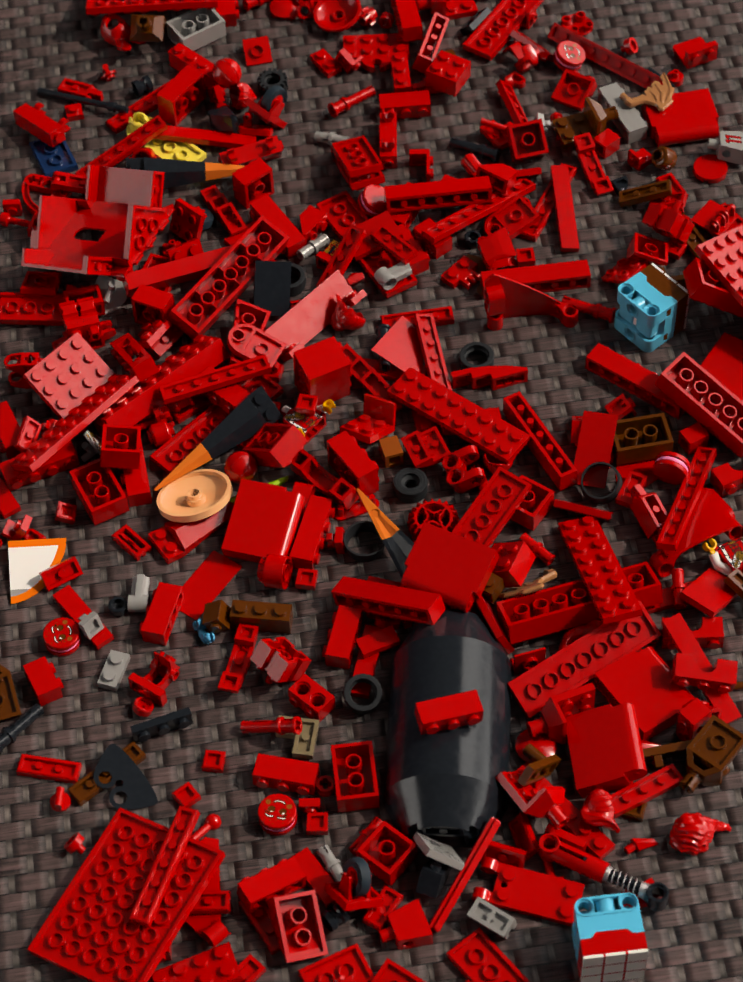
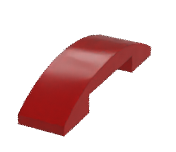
[573,132,614,196]
[217,623,259,693]

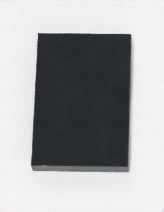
[253,260,292,316]

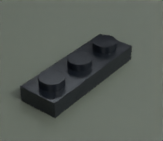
[130,707,193,743]

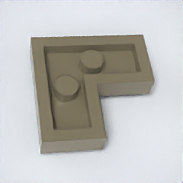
[275,715,320,760]

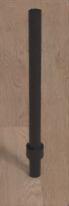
[37,88,129,113]

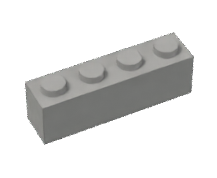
[598,82,649,144]

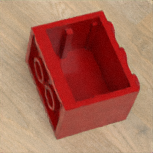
[293,336,352,406]

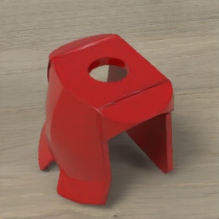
[477,227,517,271]

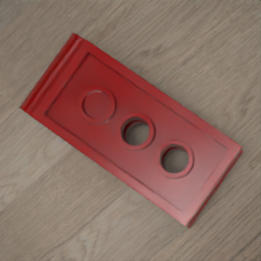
[331,135,385,190]

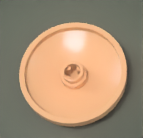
[156,469,233,523]

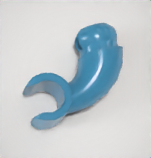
[192,618,215,644]

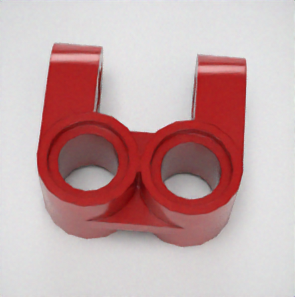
[442,445,486,493]

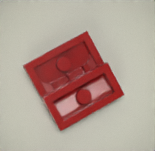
[400,426,451,468]

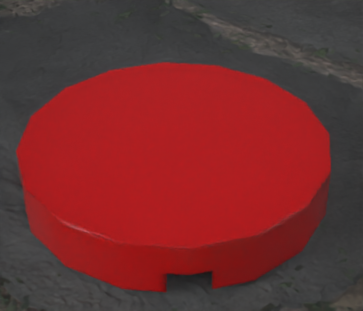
[693,154,728,184]

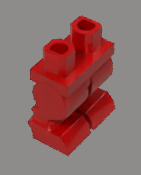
[58,296,101,341]

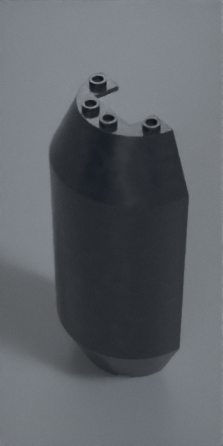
[383,608,512,847]

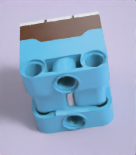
[614,263,690,352]

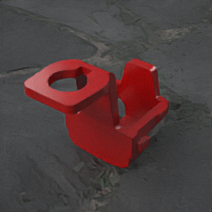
[502,41,540,73]

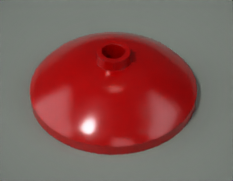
[313,0,362,32]

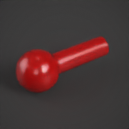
[190,814,221,840]

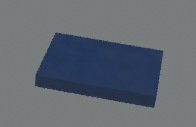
[29,139,78,177]

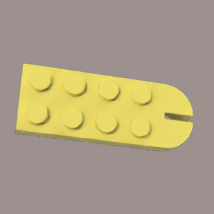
[126,112,207,162]

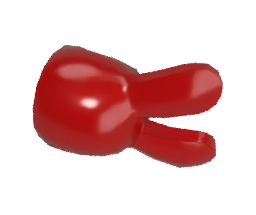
[100,14,146,52]

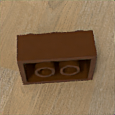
[612,413,674,465]

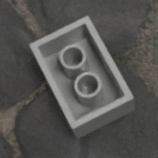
[166,8,226,51]

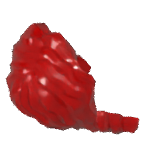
[668,812,732,855]

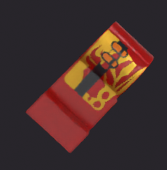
[316,240,340,271]

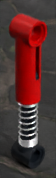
[538,833,669,912]

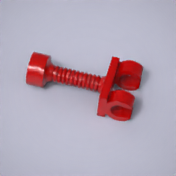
[0,212,38,237]
[135,405,175,431]

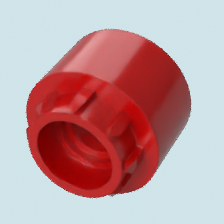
[257,554,293,590]

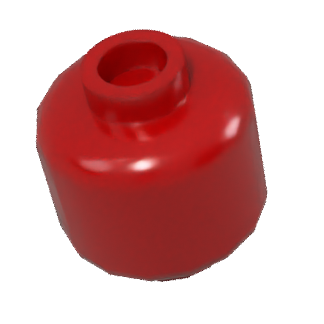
[146,420,175,447]

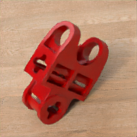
[4,352,44,389]

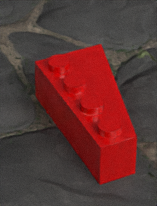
[228,298,271,365]

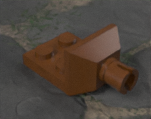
[130,14,167,42]
[551,97,619,149]
[0,665,22,721]
[679,715,743,794]

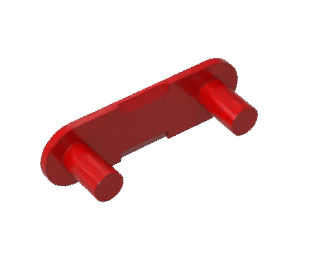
[334,494,380,521]

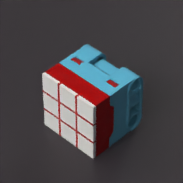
[572,892,648,982]

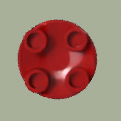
[270,0,302,20]
[561,11,593,36]
[515,730,557,764]

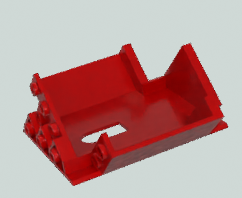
[21,165,175,277]

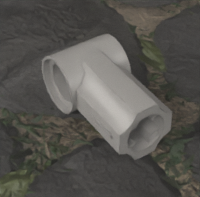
[374,262,412,290]
[128,574,150,612]

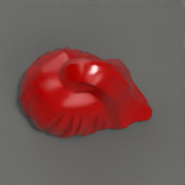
[229,82,257,110]
[331,294,366,331]
[580,788,620,833]

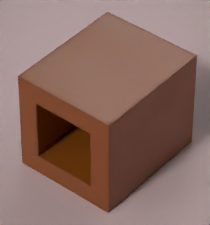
[379,435,404,468]

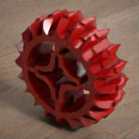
[407,498,460,540]

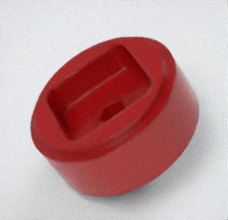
[132,697,154,717]

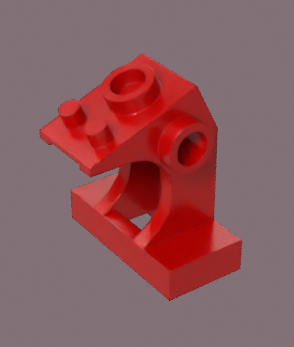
[128,651,180,707]

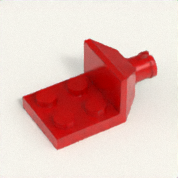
[415,0,478,20]
[340,393,402,444]
[526,683,596,745]
[495,772,570,829]

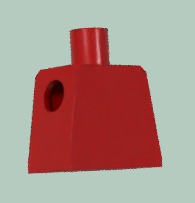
[378,899,433,950]

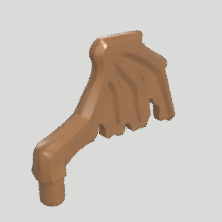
[620,72,675,111]
[497,569,557,599]

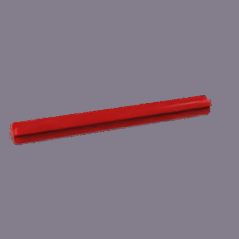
[429,817,501,932]

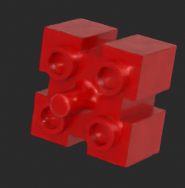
[641,199,695,244]
[250,637,312,684]

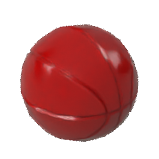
[212,58,242,88]
[224,451,258,484]

